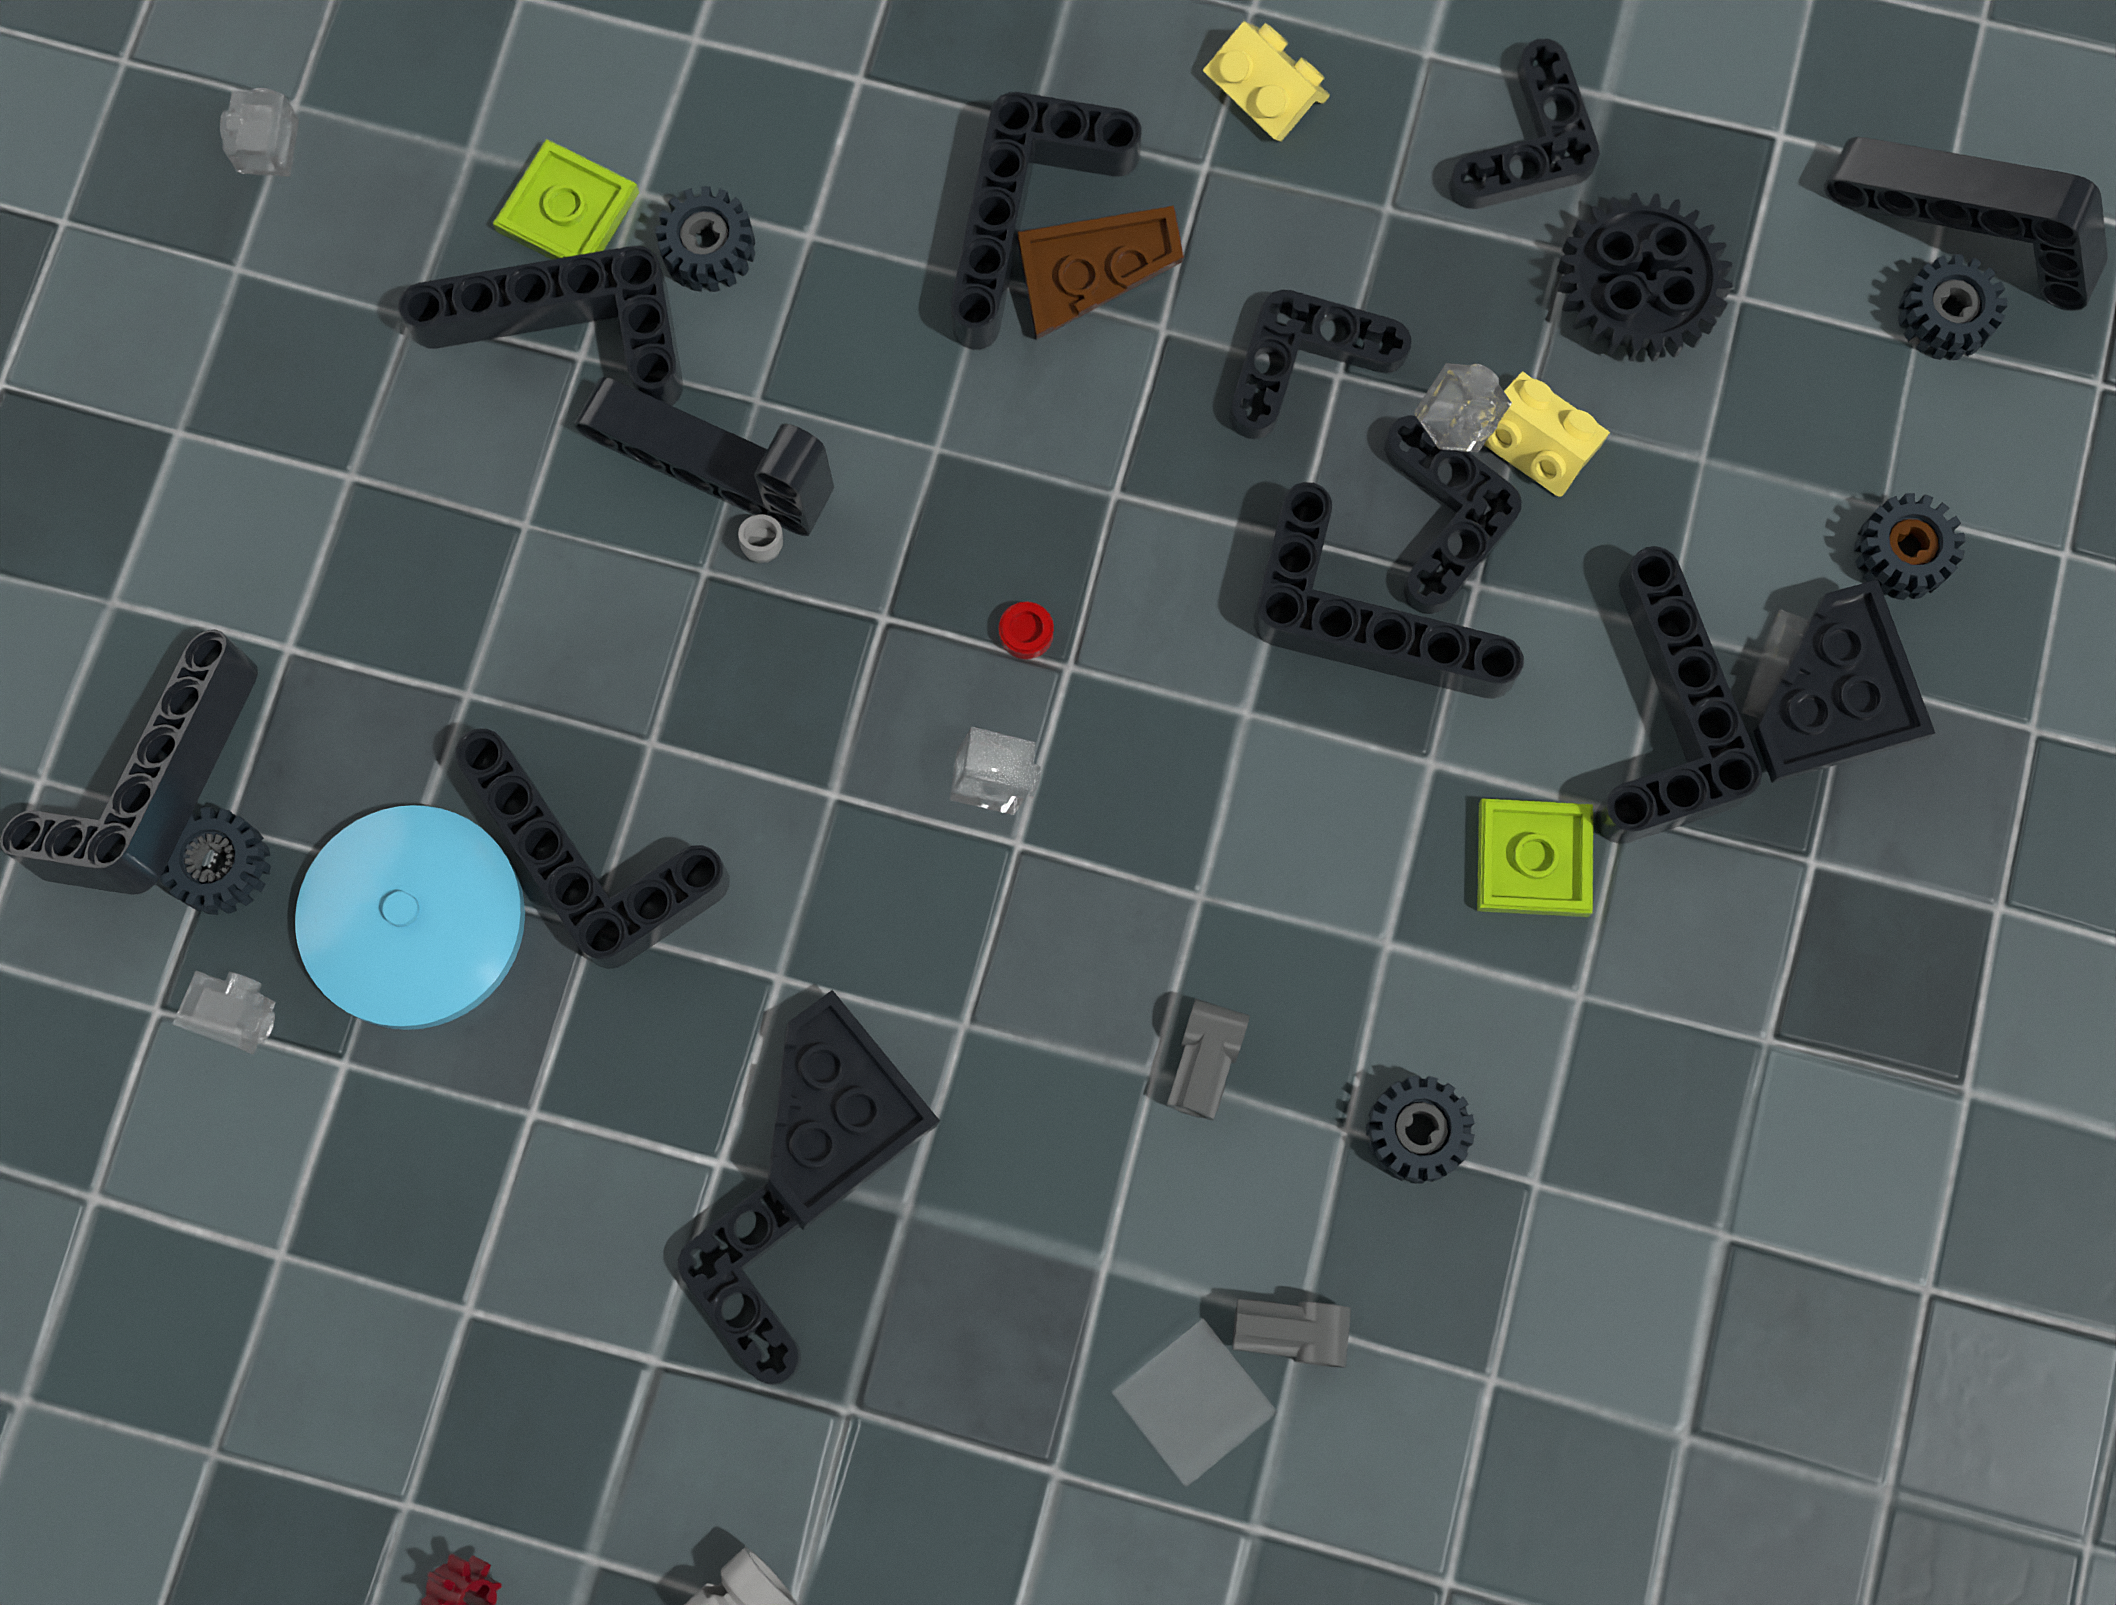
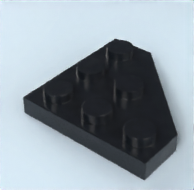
[1753,579,1935,783]
[767,990,940,1230]

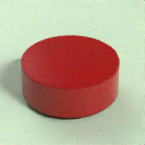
[999,602,1054,659]

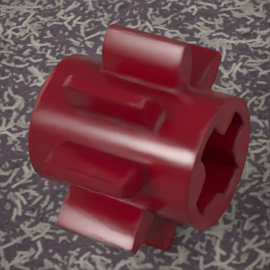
[421,1554,501,1605]

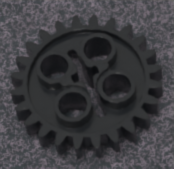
[1556,193,1733,362]

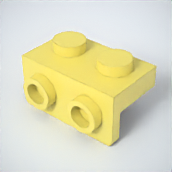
[1203,21,1330,142]
[1475,371,1610,497]

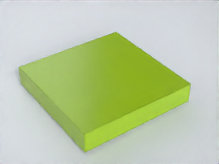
[493,139,640,260]
[1477,799,1593,917]

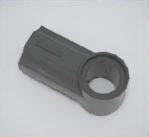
[1167,998,1250,1121]
[1232,1299,1351,1368]

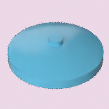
[295,805,525,1030]

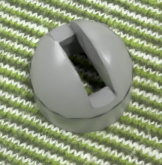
[738,515,783,563]

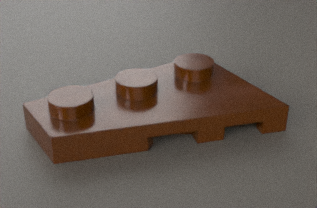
[1017,206,1184,340]

